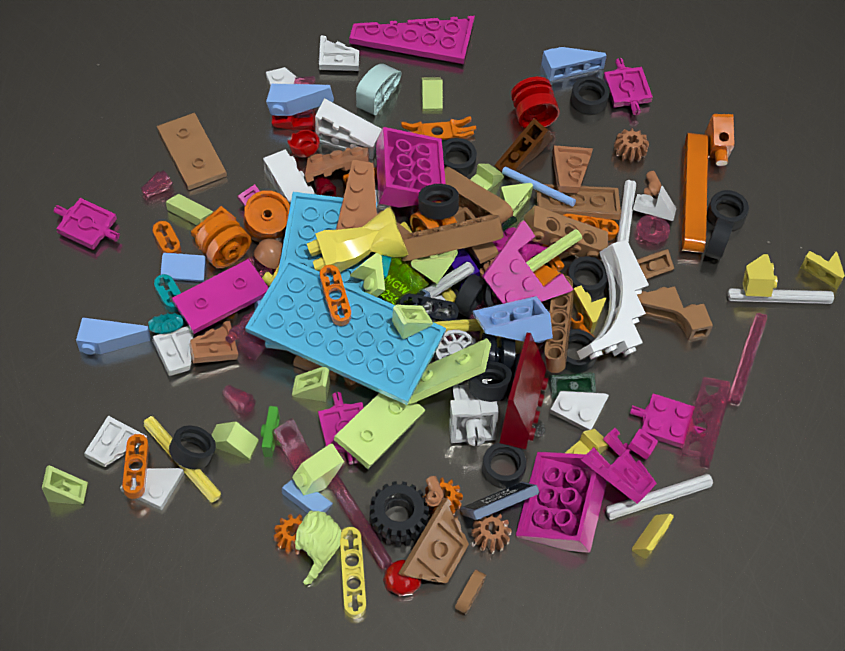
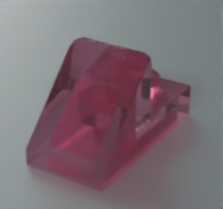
[272,418,313,470]

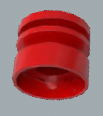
[511,76,560,128]

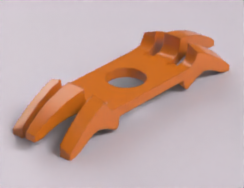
[401,116,476,140]

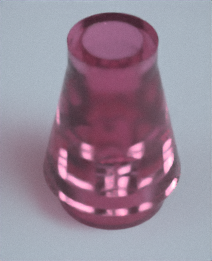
[140,170,173,198]
[222,385,256,414]

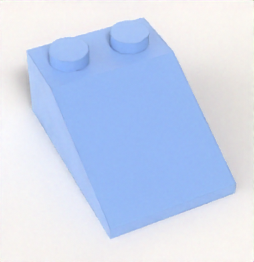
[473,296,553,343]

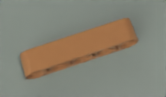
[444,167,513,224]
[400,214,504,261]
[545,276,574,373]

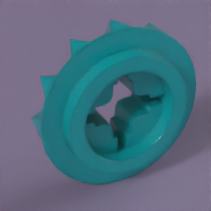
[148,313,184,334]

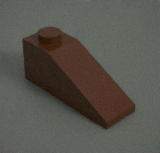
[494,119,554,178]

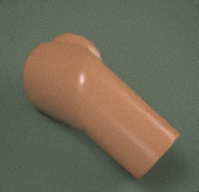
[425,476,444,507]

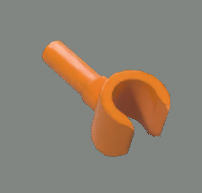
[571,313,595,338]

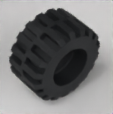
[369,481,429,547]

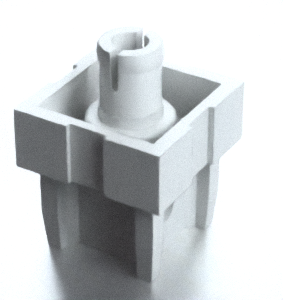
[449,380,499,446]

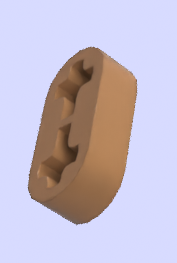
[455,570,487,614]

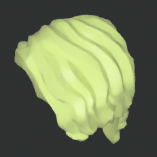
[295,511,341,585]

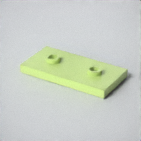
[409,339,491,404]
[334,393,425,469]

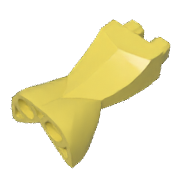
[307,207,409,272]

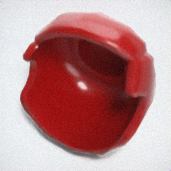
[287,130,320,158]
[383,560,422,597]

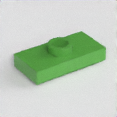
[261,406,280,458]

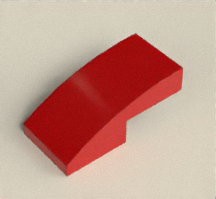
[272,109,316,130]

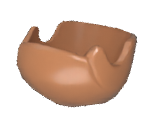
[254,238,283,270]

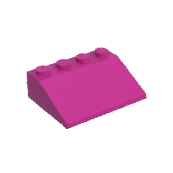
[376,127,446,207]
[516,452,607,553]

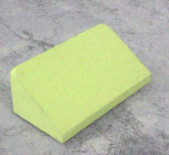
[166,194,213,225]

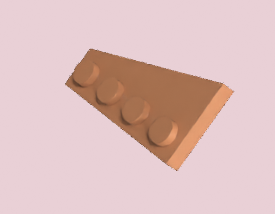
[336,160,377,230]

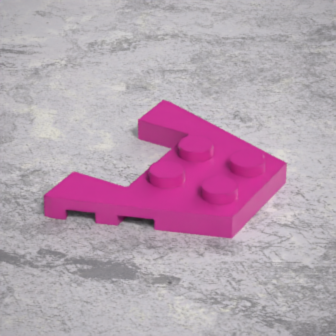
[482,220,574,304]
[581,428,657,504]

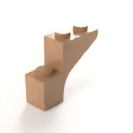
[637,287,713,341]

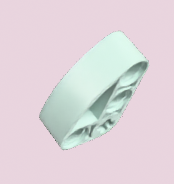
[356,64,402,115]

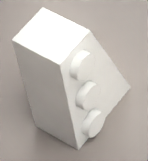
[315,98,382,159]

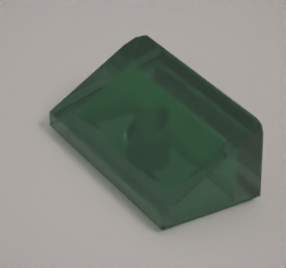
[549,372,596,398]

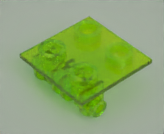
[380,257,429,305]

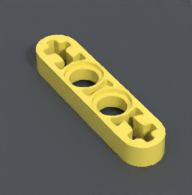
[340,527,366,619]

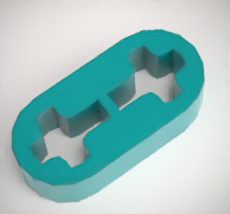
[154,274,181,313]

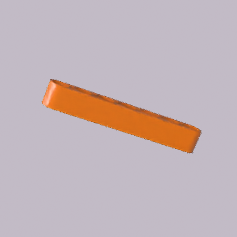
[681,133,708,253]

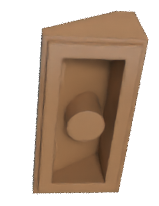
[636,249,674,279]

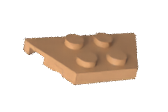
[399,498,469,583]

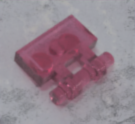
[225,311,267,361]

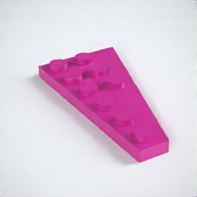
[349,15,475,64]

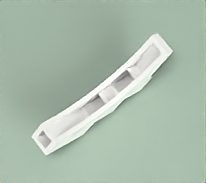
[577,239,649,360]

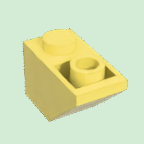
[743,254,777,297]

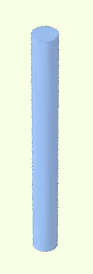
[502,167,576,207]

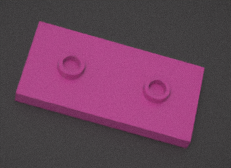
[172,259,268,334]

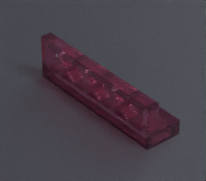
[682,377,730,469]

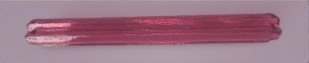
[728,313,767,406]
[329,473,392,569]

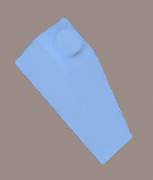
[541,47,606,81]
[266,84,334,116]
[76,318,151,355]

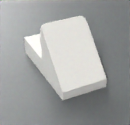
[633,186,676,221]

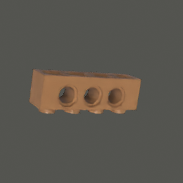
[524,205,608,260]

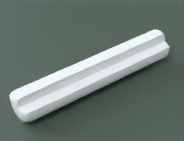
[425,262,474,298]

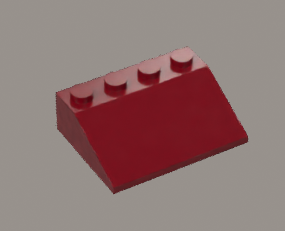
[499,332,549,450]

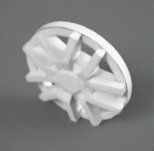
[435,330,475,360]

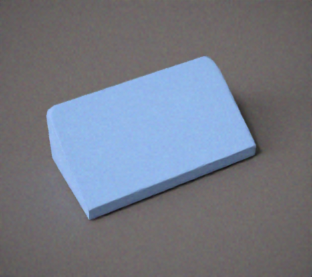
[161,253,207,282]
[282,480,333,513]

